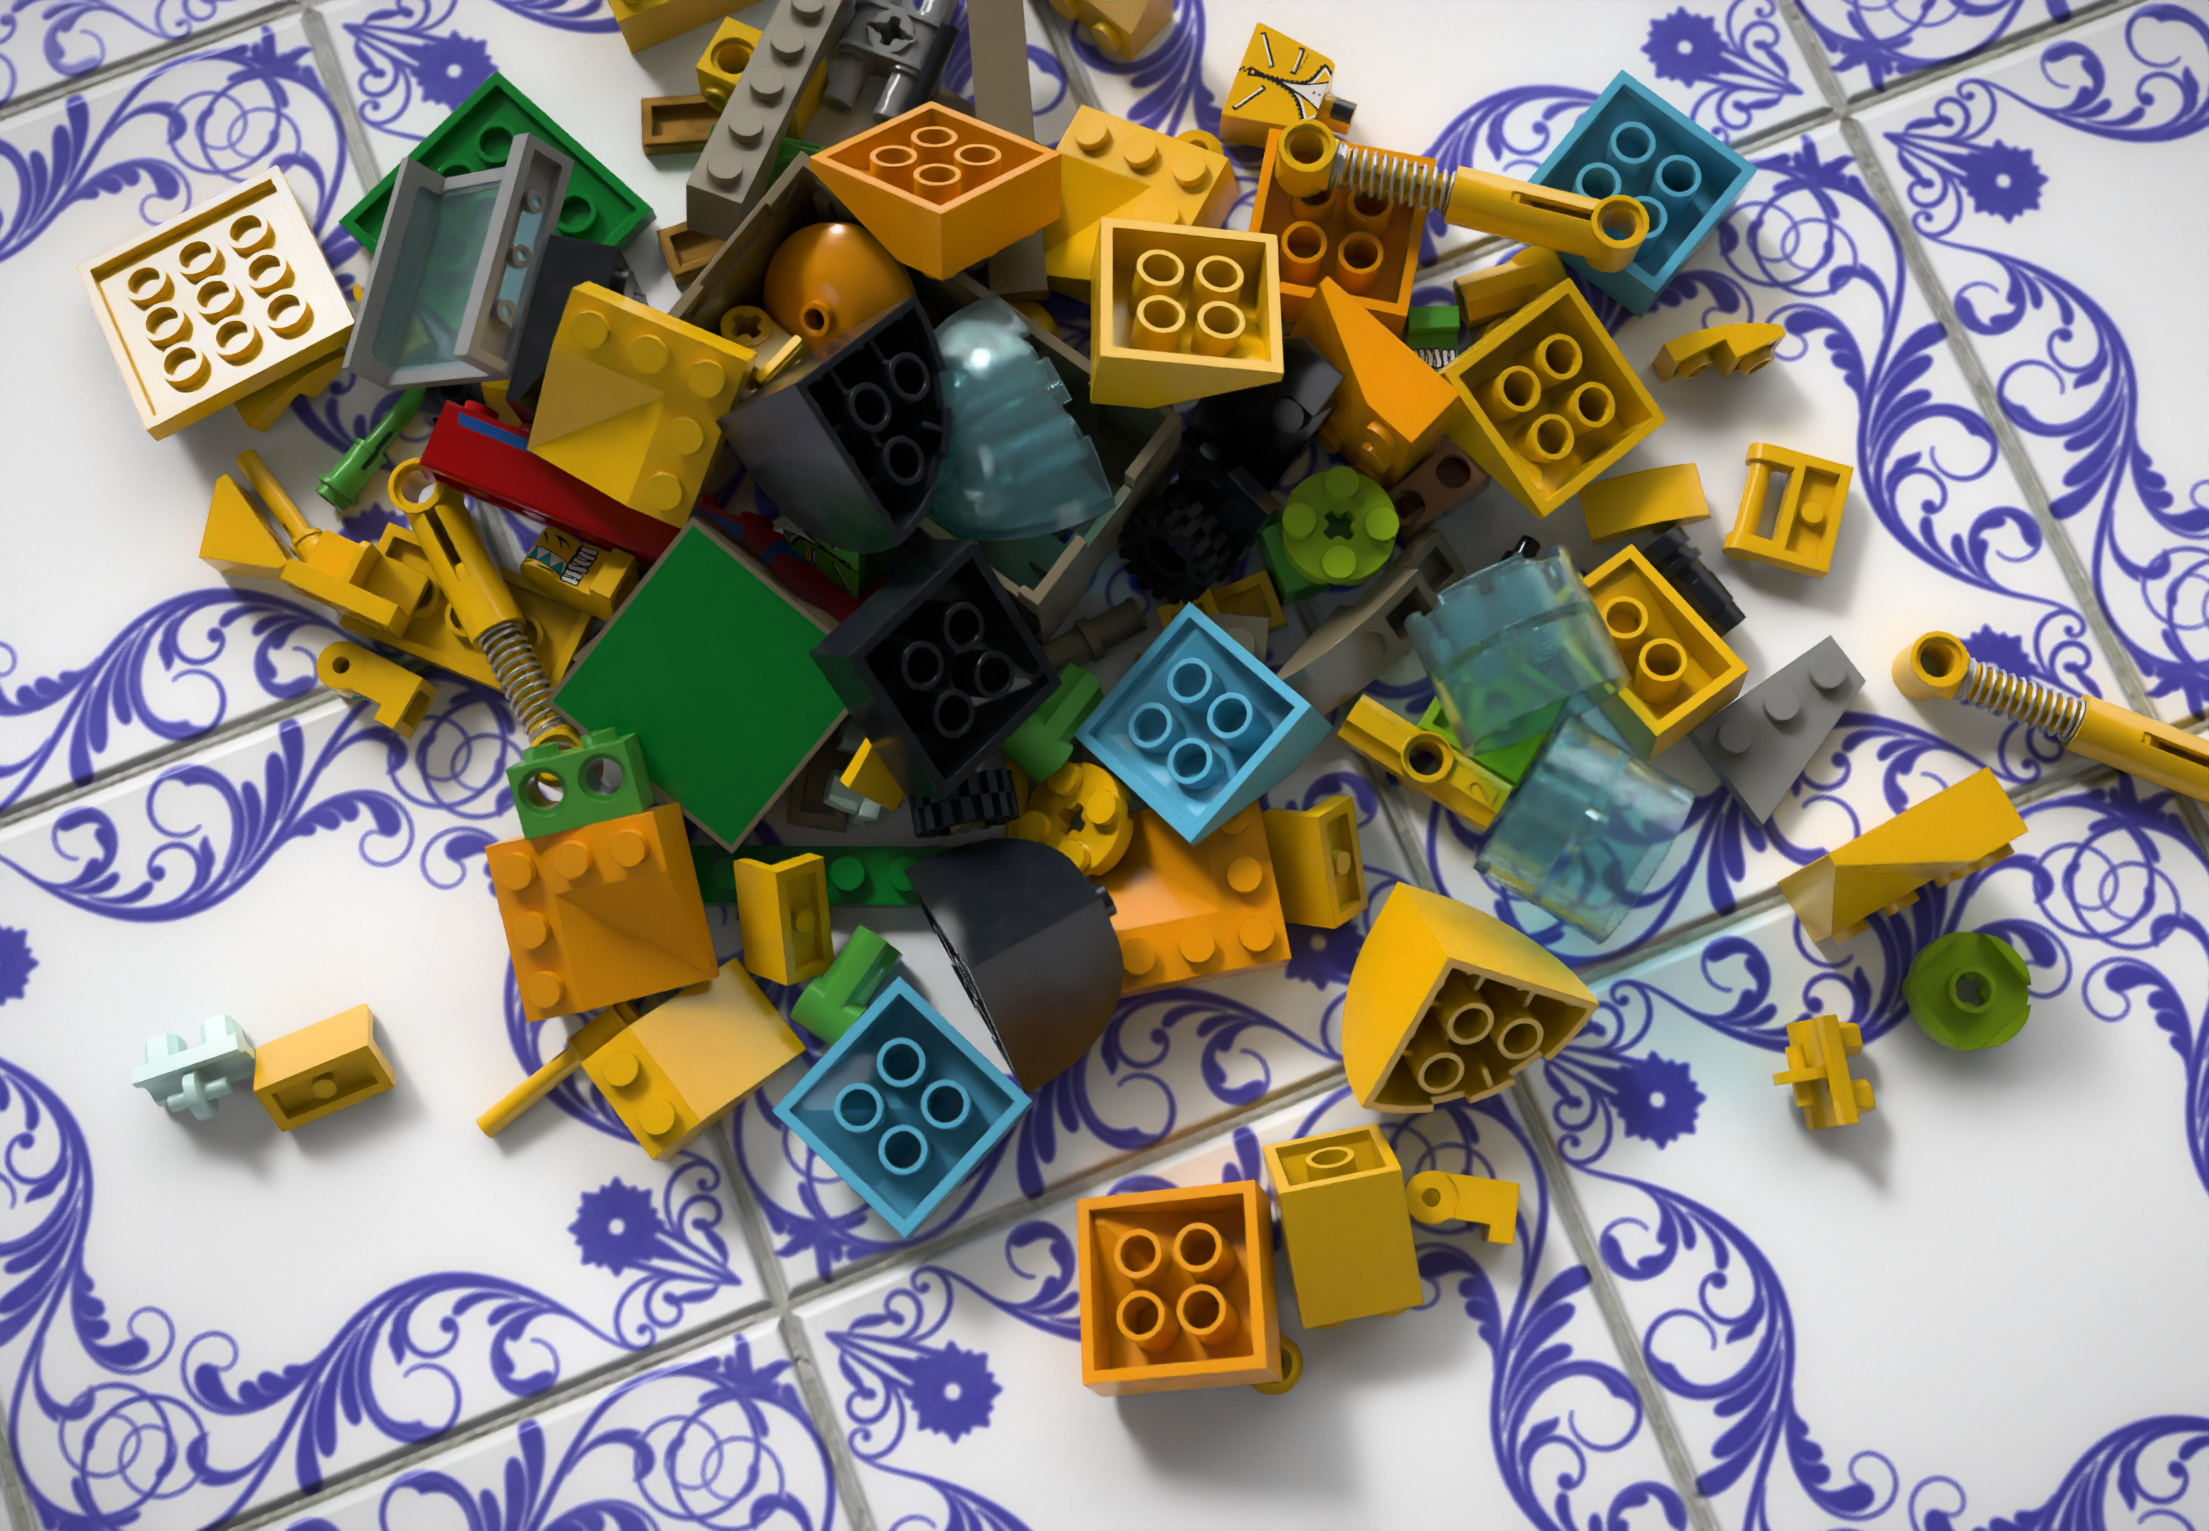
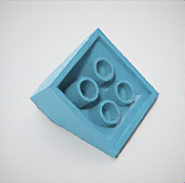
[1073,602,1333,846]

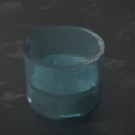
[1404,545,1632,757]
[1473,715,1696,945]

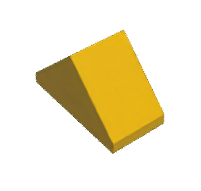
[199,473,295,582]

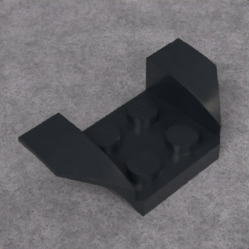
[1179,336,1345,505]

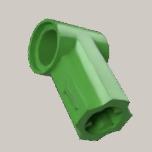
[999,662,1105,783]
[790,925,903,1047]

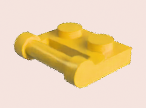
[1722,442,1854,579]

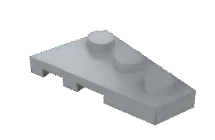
[1687,635,1866,829]

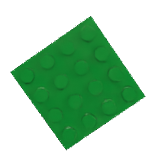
[339,70,657,334]

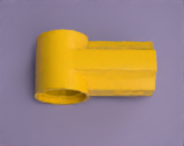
[1453,245,1568,328]

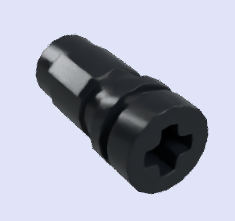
[1640,524,1747,638]

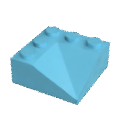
[1527,69,1759,319]
[772,976,1035,1239]

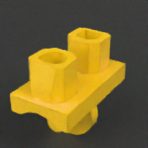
[1772,1014,1876,1130]

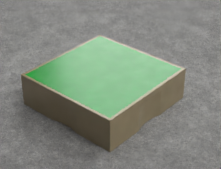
[544,513,849,854]

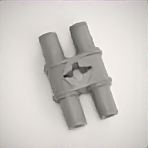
[822,0,960,125]

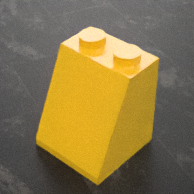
[1262,1122,1424,1329]

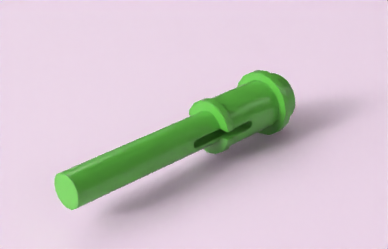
[315,356,440,512]

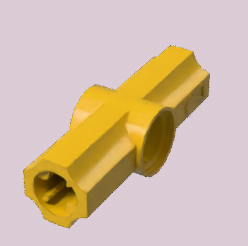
[1335,694,1513,832]

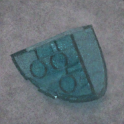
[928,293,1116,541]

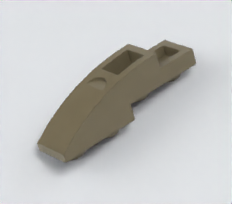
[1276,528,1467,716]

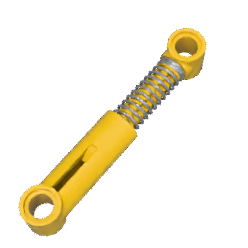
[1275,119,1649,273]
[387,458,604,794]
[1891,631,2209,811]

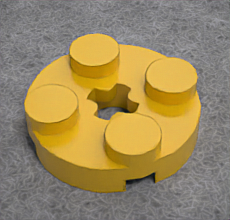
[1017,761,1134,877]

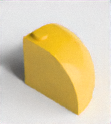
[1342,881,1600,1114]

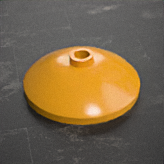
[763,221,917,352]

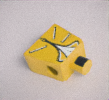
[1219,22,1358,148]

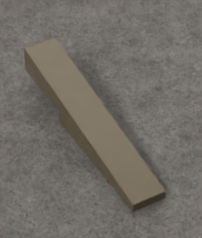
[966,0,1049,303]

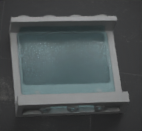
[342,133,574,391]

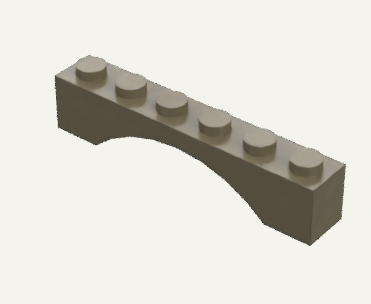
[686,0,856,242]

